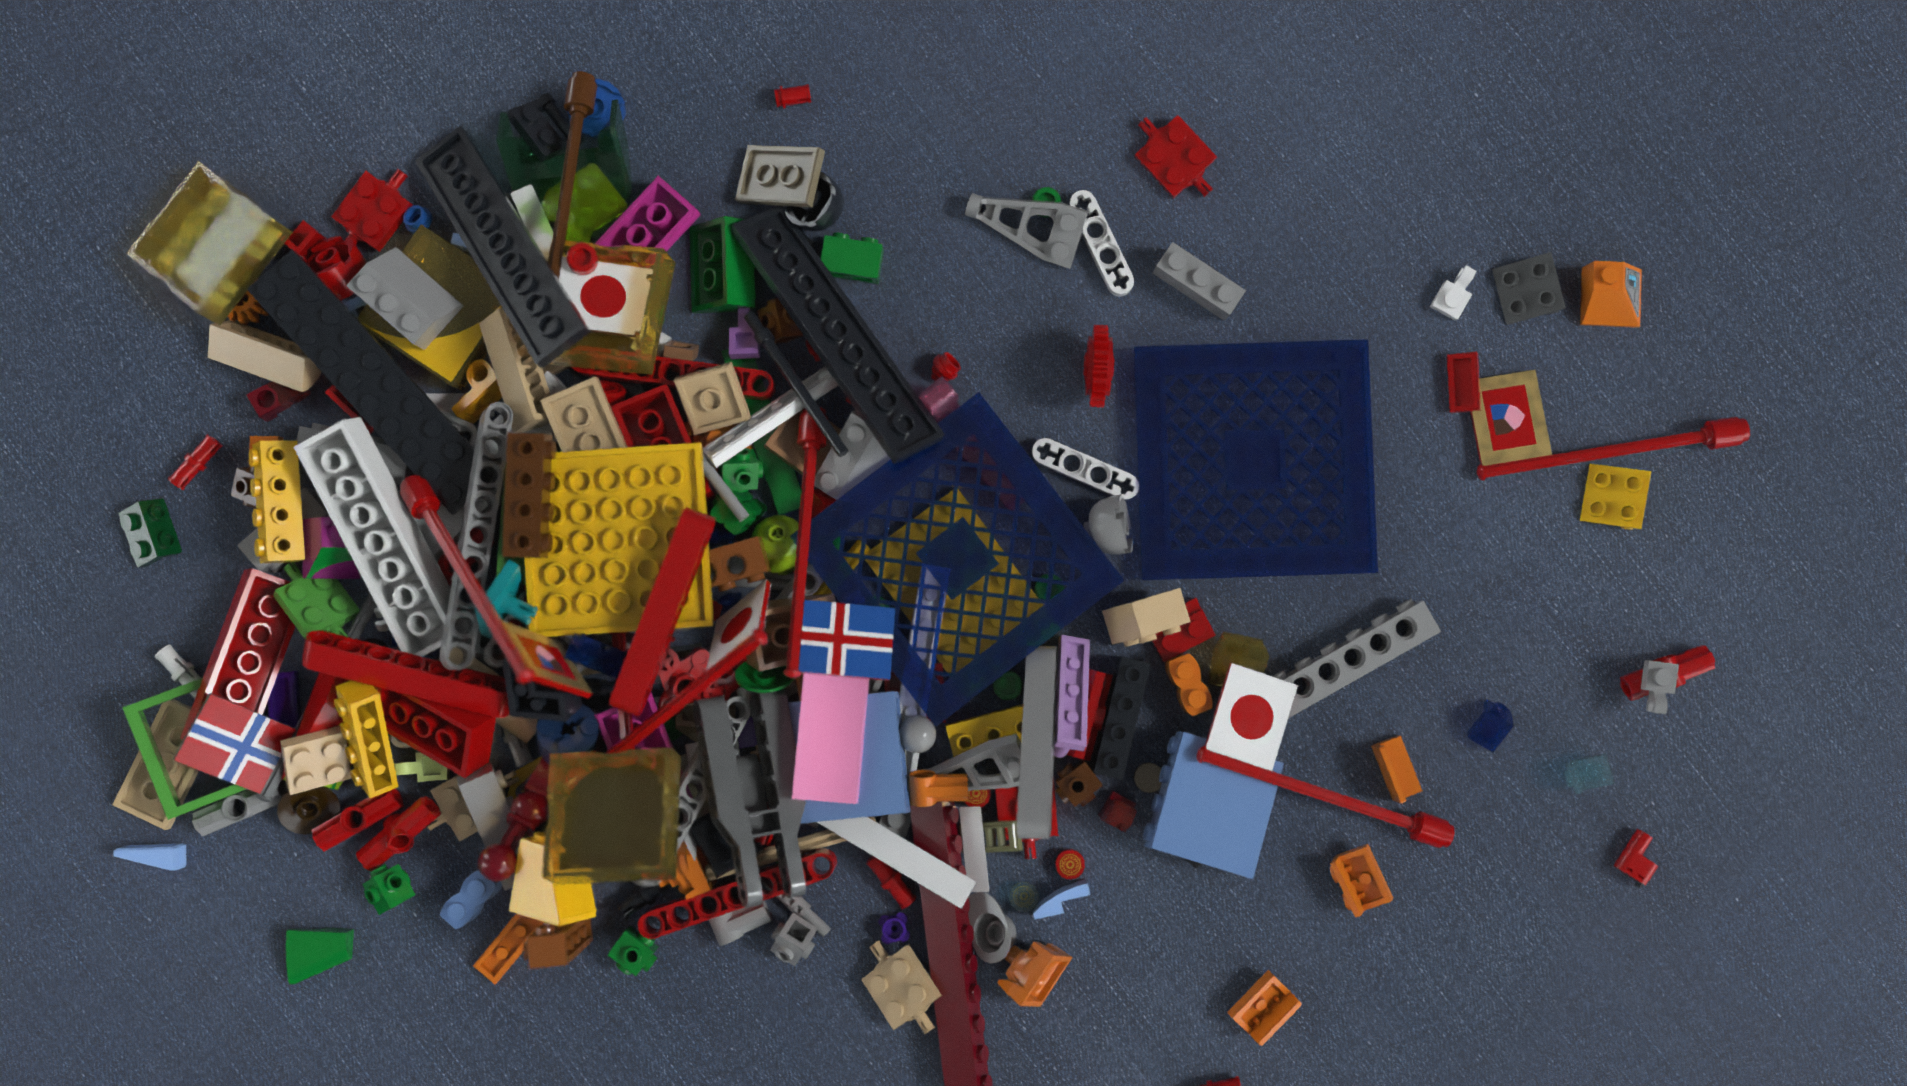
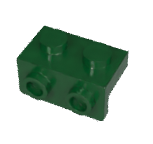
[118,498,182,568]

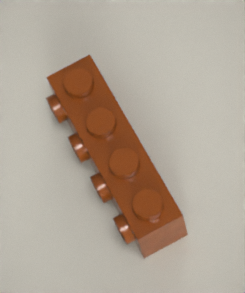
[523,918,593,969]

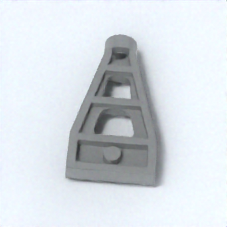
[965,193,1089,269]
[921,734,1021,791]

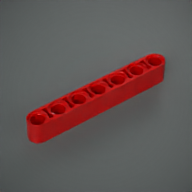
[570,346,776,401]
[609,507,716,717]
[302,630,510,718]
[638,848,837,939]

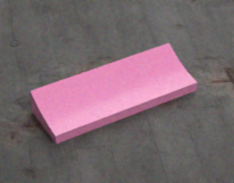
[792,673,869,804]

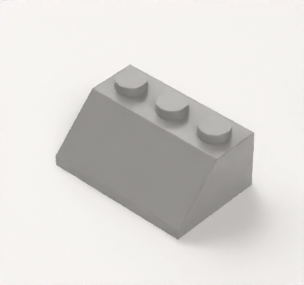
[346,247,463,350]
[814,409,894,506]

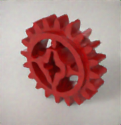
[1083,325,1114,408]

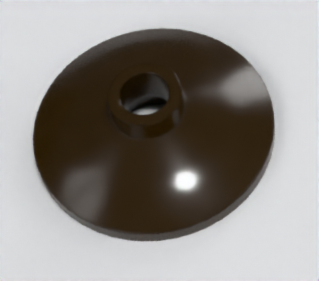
[277,786,340,835]

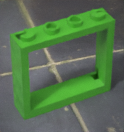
[123,678,246,820]

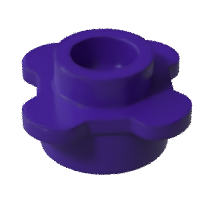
[879,912,910,944]

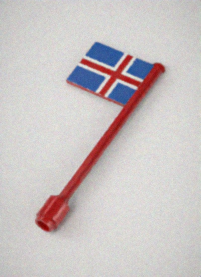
[783,407,895,681]

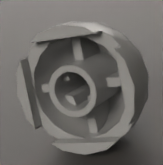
[1084,495,1133,555]

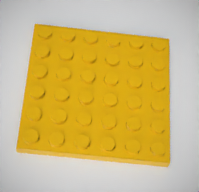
[524,443,714,637]

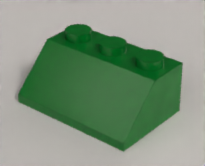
[689,216,756,313]

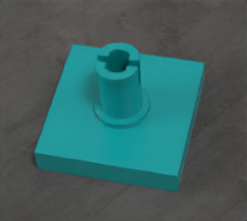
[475,560,538,639]

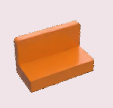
[1371,735,1423,804]

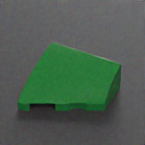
[286,927,354,984]

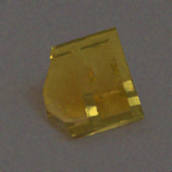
[1208,631,1270,687]

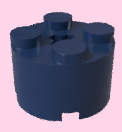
[536,703,599,769]

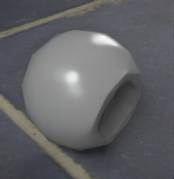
[899,715,936,753]

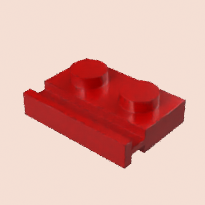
[1152,598,1216,662]

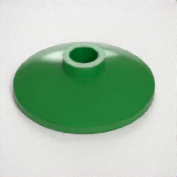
[735,661,795,693]

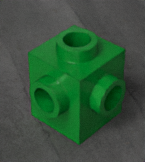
[717,448,763,492]
[362,864,416,915]
[607,926,659,976]

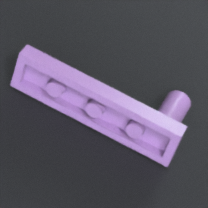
[1054,635,1090,758]

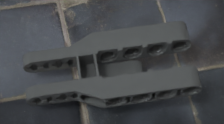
[693,689,806,908]

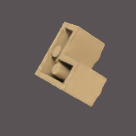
[1102,588,1191,647]

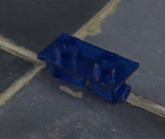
[564,633,628,679]

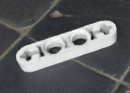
[1069,190,1134,297]
[1031,438,1139,500]

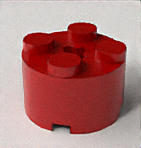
[303,236,368,301]

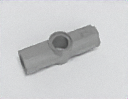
[192,781,287,837]

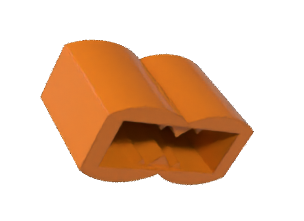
[1165,653,1213,716]

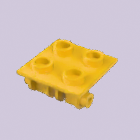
[1580,464,1652,530]

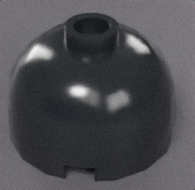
[785,172,844,232]

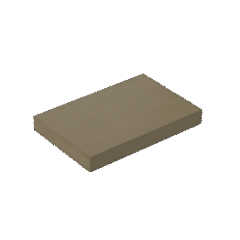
[735,145,825,207]

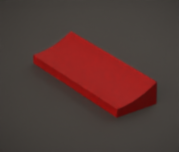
[180,568,296,740]

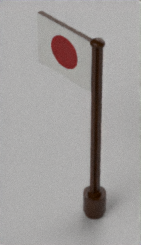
[549,71,653,339]

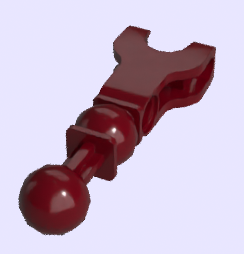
[478,732,606,882]

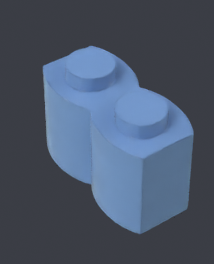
[440,870,502,930]

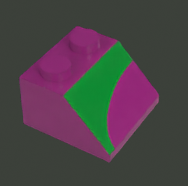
[303,517,361,579]

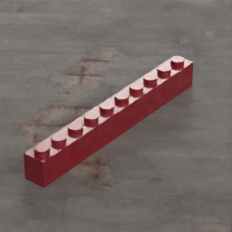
[910,802,993,1086]

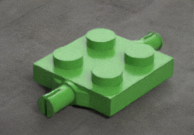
[273,562,360,639]

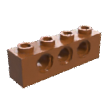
[709,536,771,592]

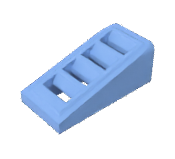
[113,843,186,871]

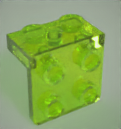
[541,163,628,245]

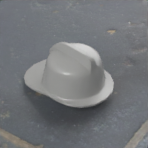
[968,892,1017,964]

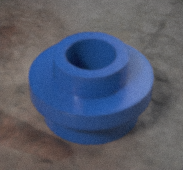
[403,205,433,234]

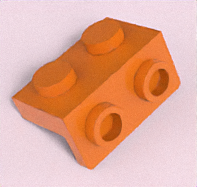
[1330,844,1393,918]
[1227,970,1302,1046]

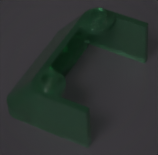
[496,99,632,210]

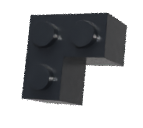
[502,658,583,722]

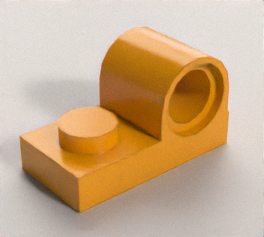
[451,359,502,424]

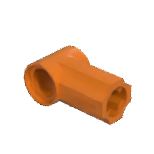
[909,770,968,807]

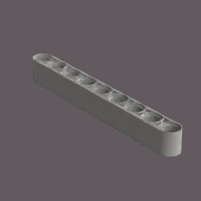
[440,402,513,670]

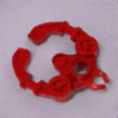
[657,599,747,718]

